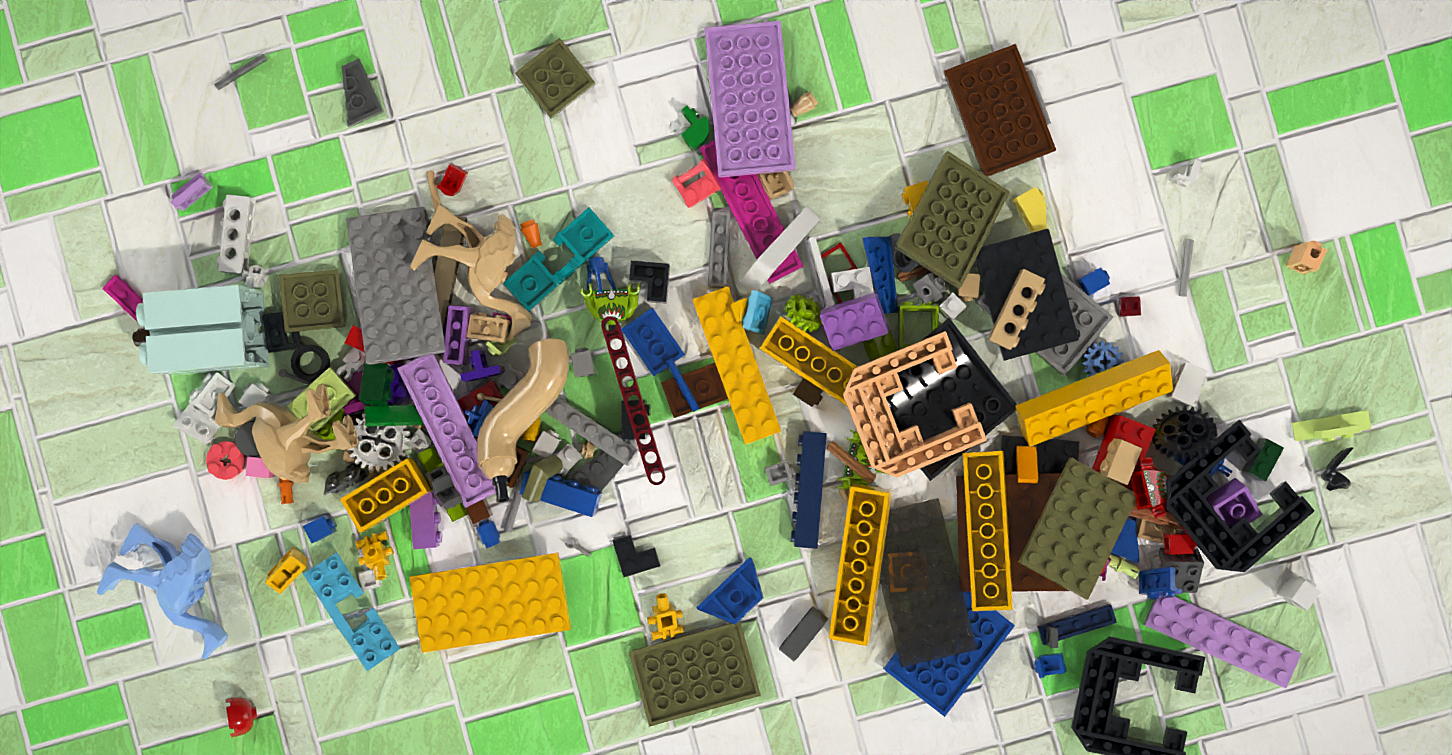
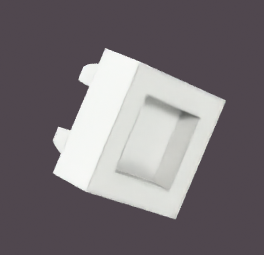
[407,429,432,454]

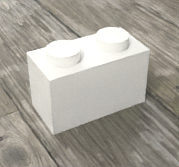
[1166,362,1208,406]
[1277,576,1321,611]

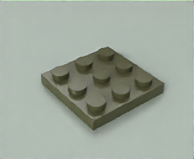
[515,38,596,119]
[279,270,345,333]

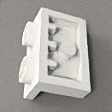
[189,371,235,417]

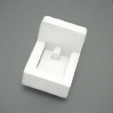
[1172,159,1203,187]
[556,443,583,477]

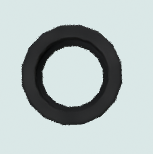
[291,345,330,381]

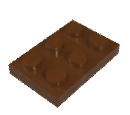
[661,363,728,418]

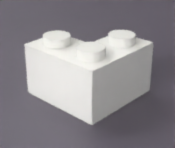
[829,267,874,299]

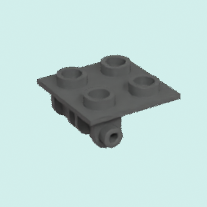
[323,463,367,495]

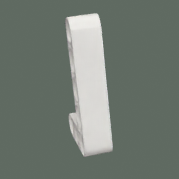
[740,206,822,292]

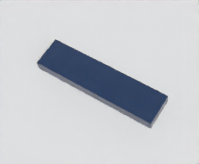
[1037,603,1117,645]

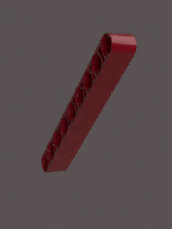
[601,316,666,485]

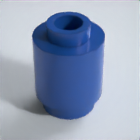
[476,519,500,549]

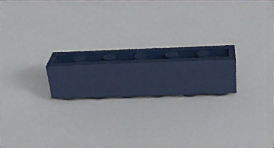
[790,431,827,549]

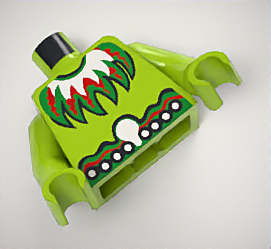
[580,282,641,331]
[837,430,887,489]

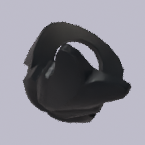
[1321,447,1353,491]

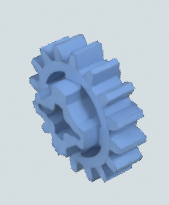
[1081,341,1125,377]

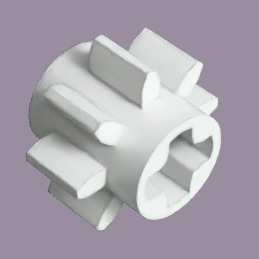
[242,265,268,289]

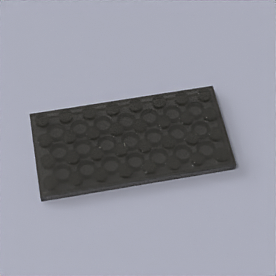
[879,498,977,667]

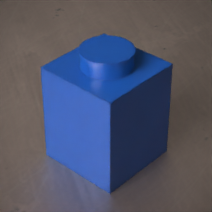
[1077,267,1111,296]
[303,514,337,543]

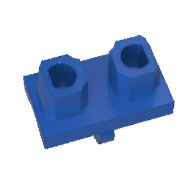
[465,399,494,437]

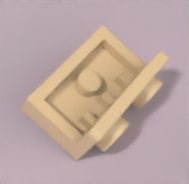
[756,171,794,201]

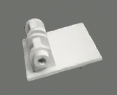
[173,404,220,445]

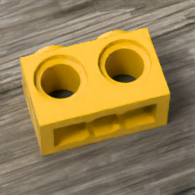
[265,547,308,594]

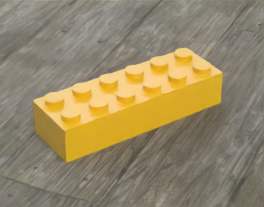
[759,316,858,407]

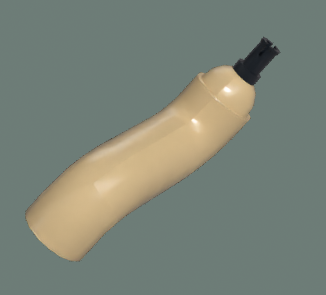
[477,339,569,503]

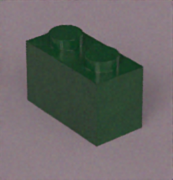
[359,363,394,406]
[1241,438,1284,482]

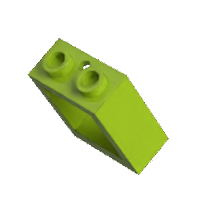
[898,302,939,350]

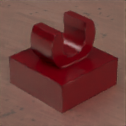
[1119,296,1141,317]

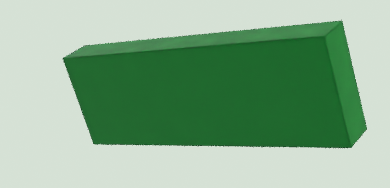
[364,405,425,427]

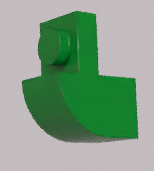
[681,105,709,152]

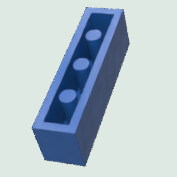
[519,469,602,517]

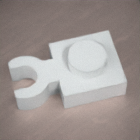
[336,347,366,381]

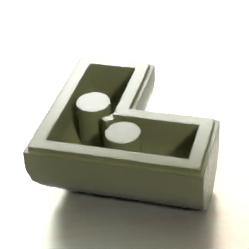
[522,454,563,502]

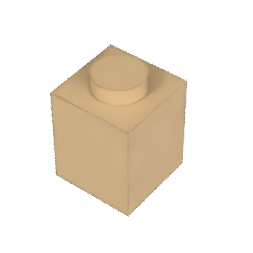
[956,273,980,302]

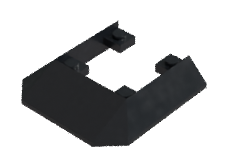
[1166,419,1315,572]
[1071,636,1206,755]

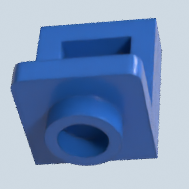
[1034,653,1066,678]

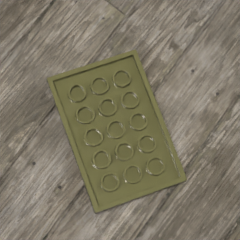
[894,151,1010,288]
[1018,458,1136,600]
[629,621,761,727]

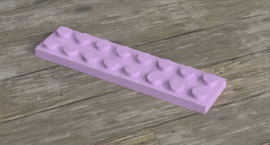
[397,354,496,508]
[1143,596,1302,688]

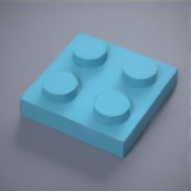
[743,290,773,335]

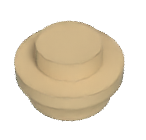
[580,440,595,459]

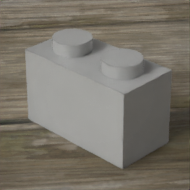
[571,347,597,378]

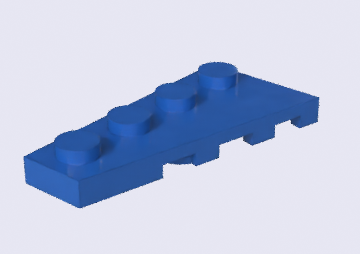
[862,237,898,314]

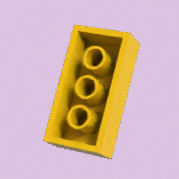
[340,458,432,533]

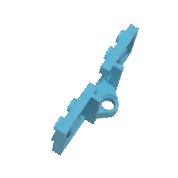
[303,552,400,671]

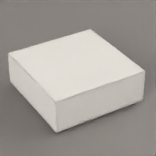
[358,569,383,591]

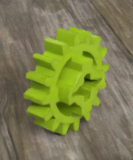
[784,294,823,332]

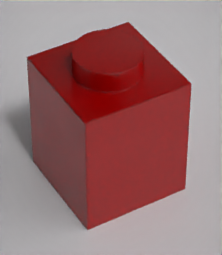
[1163,532,1196,555]

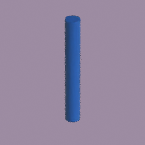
[666,358,700,412]

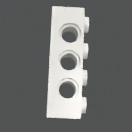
[216,195,255,274]

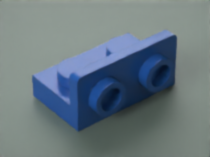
[1139,567,1182,599]

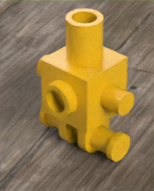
[356,530,394,580]
[647,593,683,641]

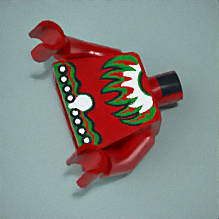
[1130,457,1168,519]

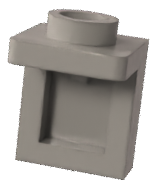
[765,461,795,486]

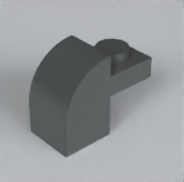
[425,466,463,510]

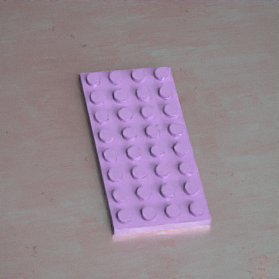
[705,21,796,177]

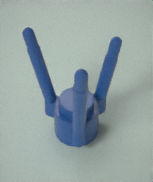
[587,257,616,294]

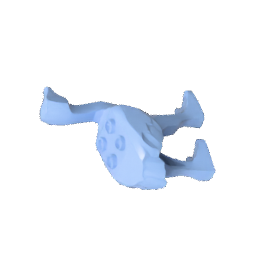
[97,523,228,659]

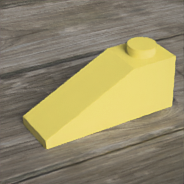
[1012,187,1047,233]

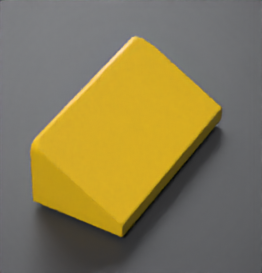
[731,298,748,322]

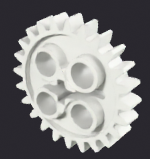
[347,413,411,473]

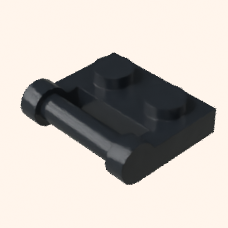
[262,312,304,353]

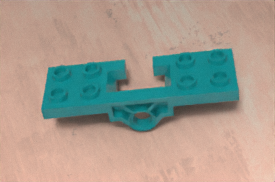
[503,207,615,312]

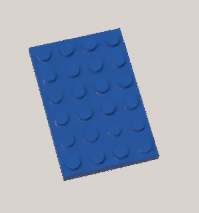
[883,577,1015,717]

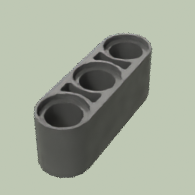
[778,606,828,662]

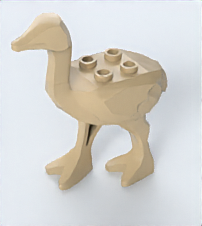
[410,204,533,341]
[215,384,359,483]

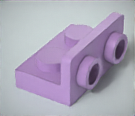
[171,173,213,211]

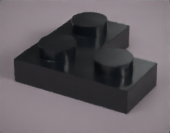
[613,535,661,577]

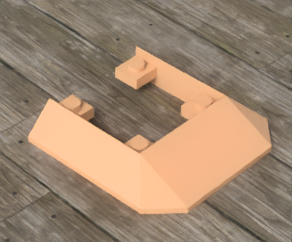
[843,331,987,478]

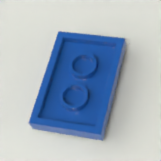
[621,307,685,376]

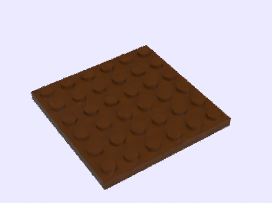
[956,473,1069,592]

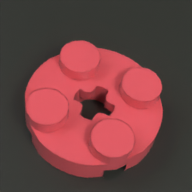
[206,441,247,480]

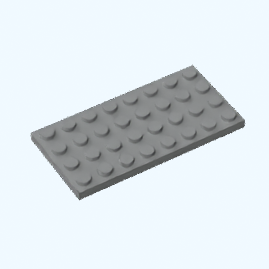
[346,207,446,365]

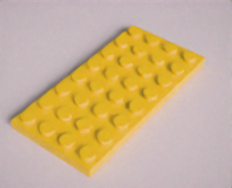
[409,552,572,653]

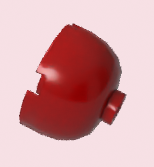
[226,697,257,738]

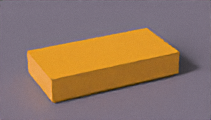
[1016,446,1038,483]

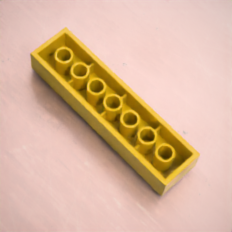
[692,286,781,445]
[1015,350,1173,447]
[963,451,1013,611]
[829,483,892,646]

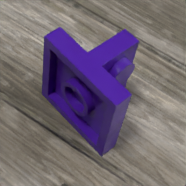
[460,350,505,382]

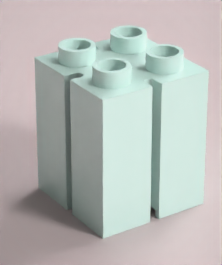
[136,285,269,375]

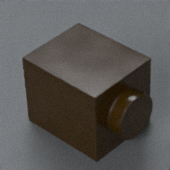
[792,379,823,407]

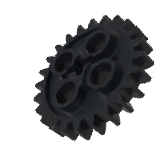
[1152,406,1218,462]

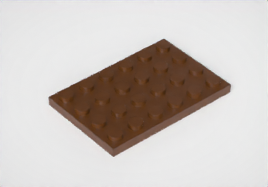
[943,44,1057,177]

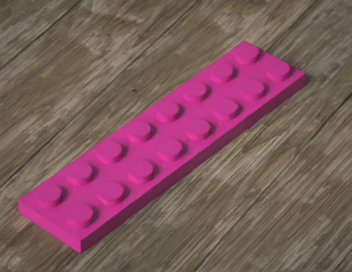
[700,140,803,284]

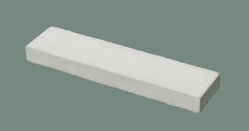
[807,237,835,308]

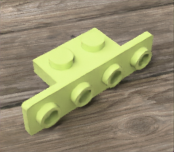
[1292,410,1371,442]

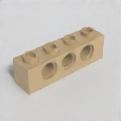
[987,269,1046,350]

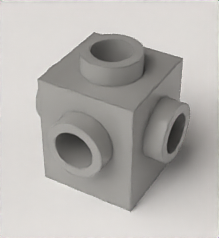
[913,272,947,304]

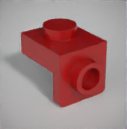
[437,163,468,196]

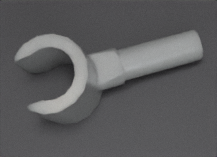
[565,537,591,557]

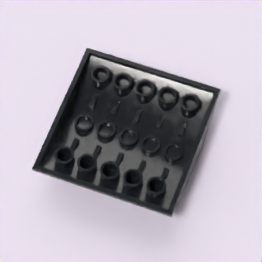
[886,318,1017,481]

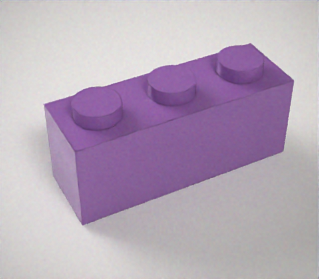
[443,305,473,366]
[410,491,442,549]

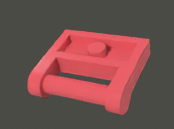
[672,159,722,208]

